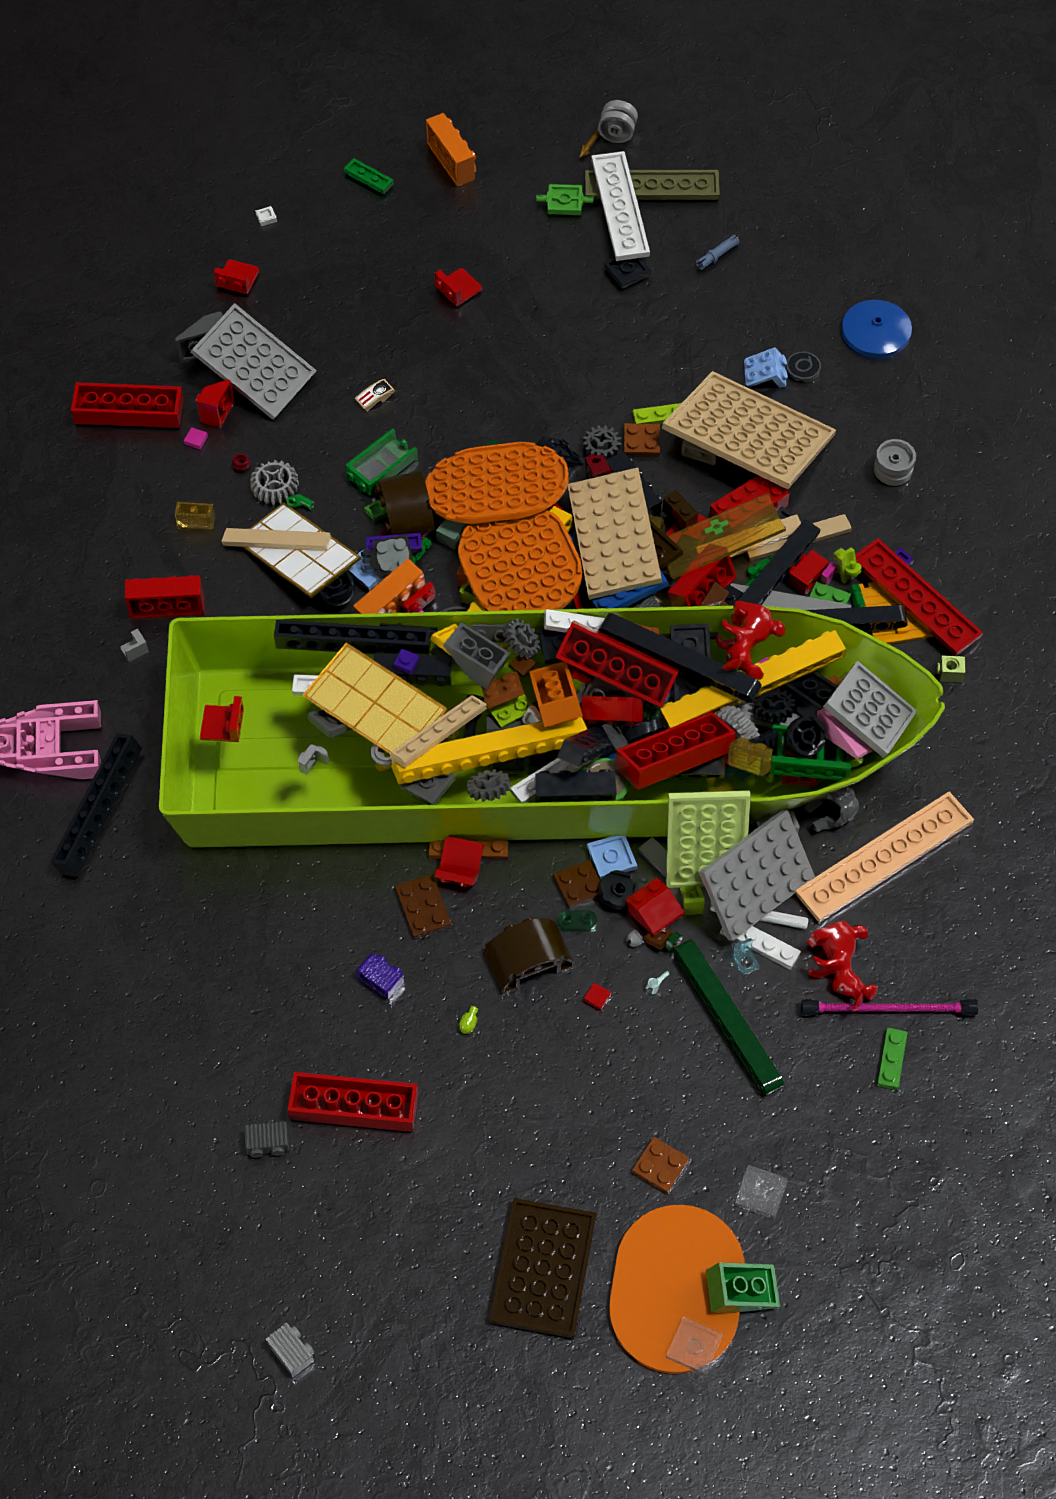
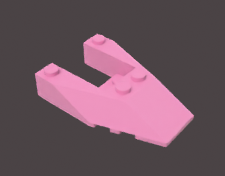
[0,700,101,779]

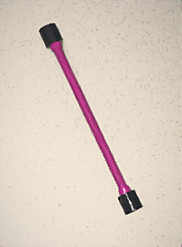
[801,999,978,1016]

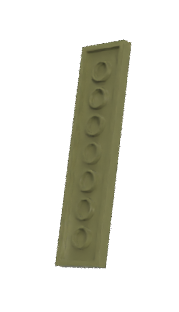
[585,170,720,200]

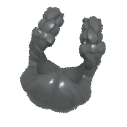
[804,786,859,832]

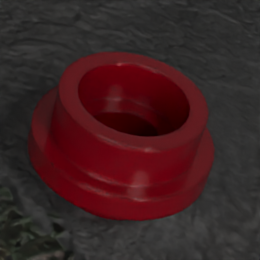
[232,453,250,471]

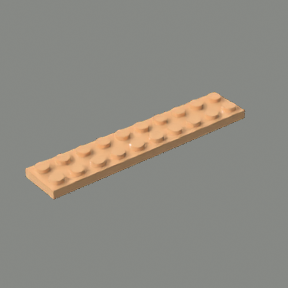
[795,791,974,923]

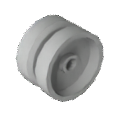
[598,100,638,143]
[874,439,916,486]

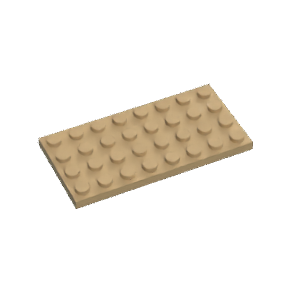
[568,468,663,600]

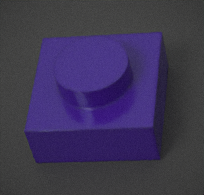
[393,649,420,675]

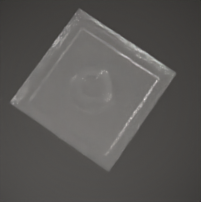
[735,1165,788,1219]
[666,1316,724,1376]

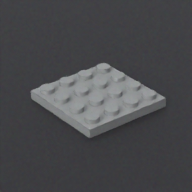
[823,661,916,758]

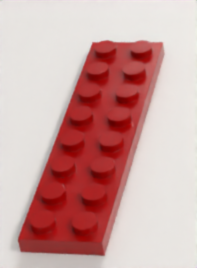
[855,538,983,656]

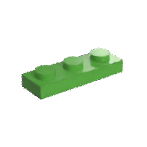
[877,1027,908,1091]

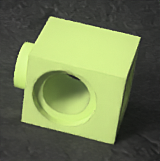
[936,656,965,683]

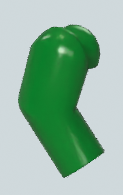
[286,494,314,509]

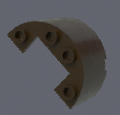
[374,471,435,535]
[483,917,575,995]

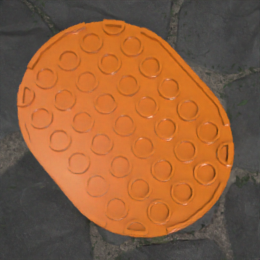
[425,442,569,524]
[458,509,582,611]
[609,1205,745,1374]

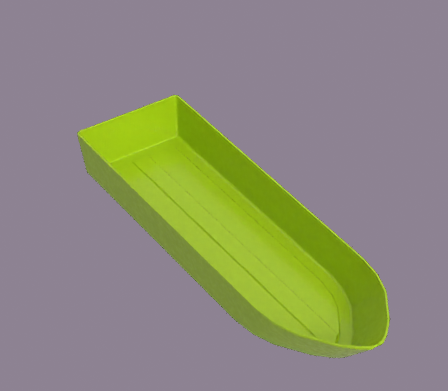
[159,606,945,848]

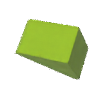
[679,885,705,916]

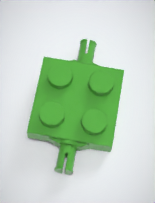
[536,184,594,215]

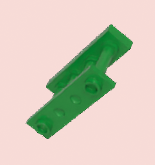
[769,725,851,780]

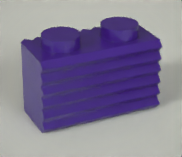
[357,953,404,999]

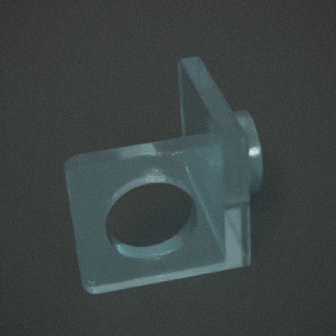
[732,938,760,975]

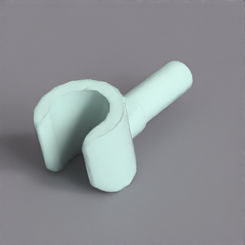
[646,971,669,994]

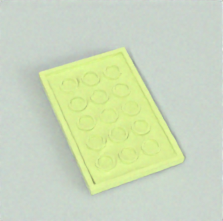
[666,791,750,888]

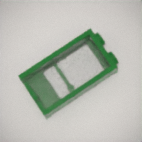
[345,428,418,496]

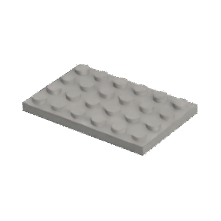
[191,303,317,420]
[699,809,815,941]

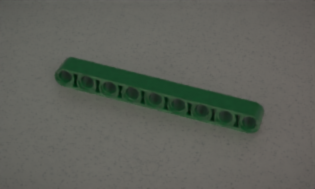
[673,939,784,1095]

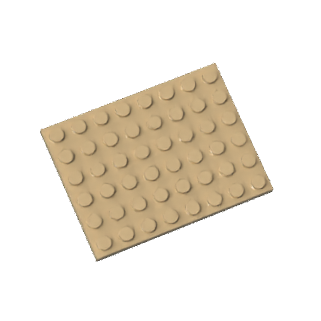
[662,371,836,489]

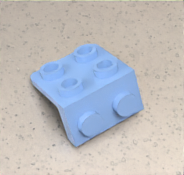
[744,347,788,388]

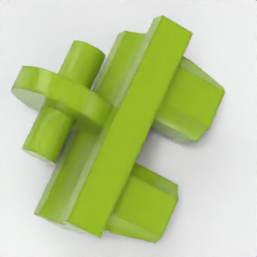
[833,547,862,583]

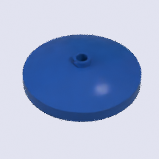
[842,300,912,358]

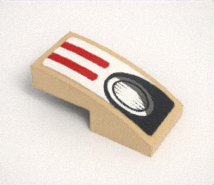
[355,379,395,412]

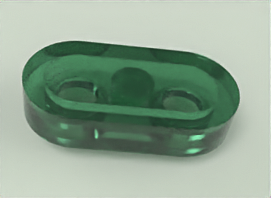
[557,910,597,932]

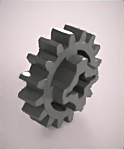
[583,425,621,460]
[503,618,541,659]
[467,769,511,802]

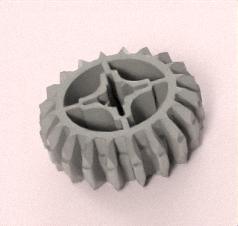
[250,460,299,505]
[716,705,760,754]

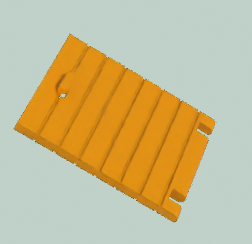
[858,582,933,645]

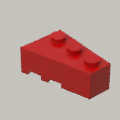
[581,696,644,726]

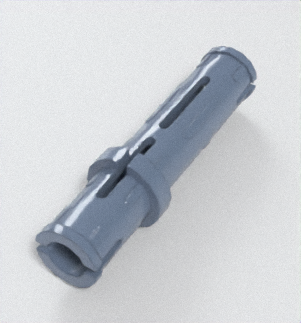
[696,235,739,270]

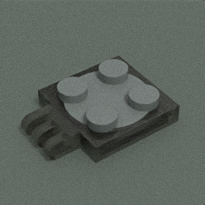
[361,534,413,578]

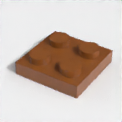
[624,423,660,457]
[481,671,524,709]
[632,1137,690,1194]

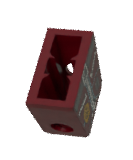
[585,454,611,479]

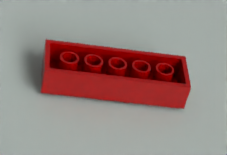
[71,383,184,428]
[556,620,679,708]
[615,712,736,790]
[288,1072,419,1132]

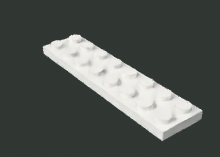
[591,151,650,261]

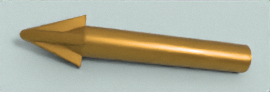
[579,128,600,158]

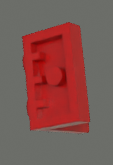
[200,696,244,742]

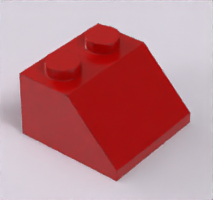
[196,379,235,428]
[626,878,685,936]

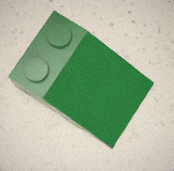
[706,1262,780,1313]

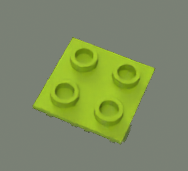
[483,694,533,728]

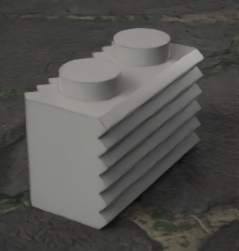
[266,1323,314,1377]

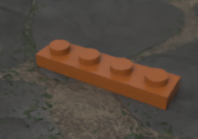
[429,840,508,860]

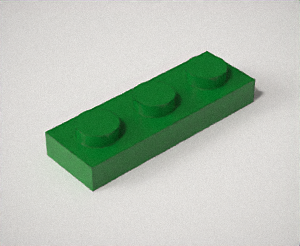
[344,158,394,194]

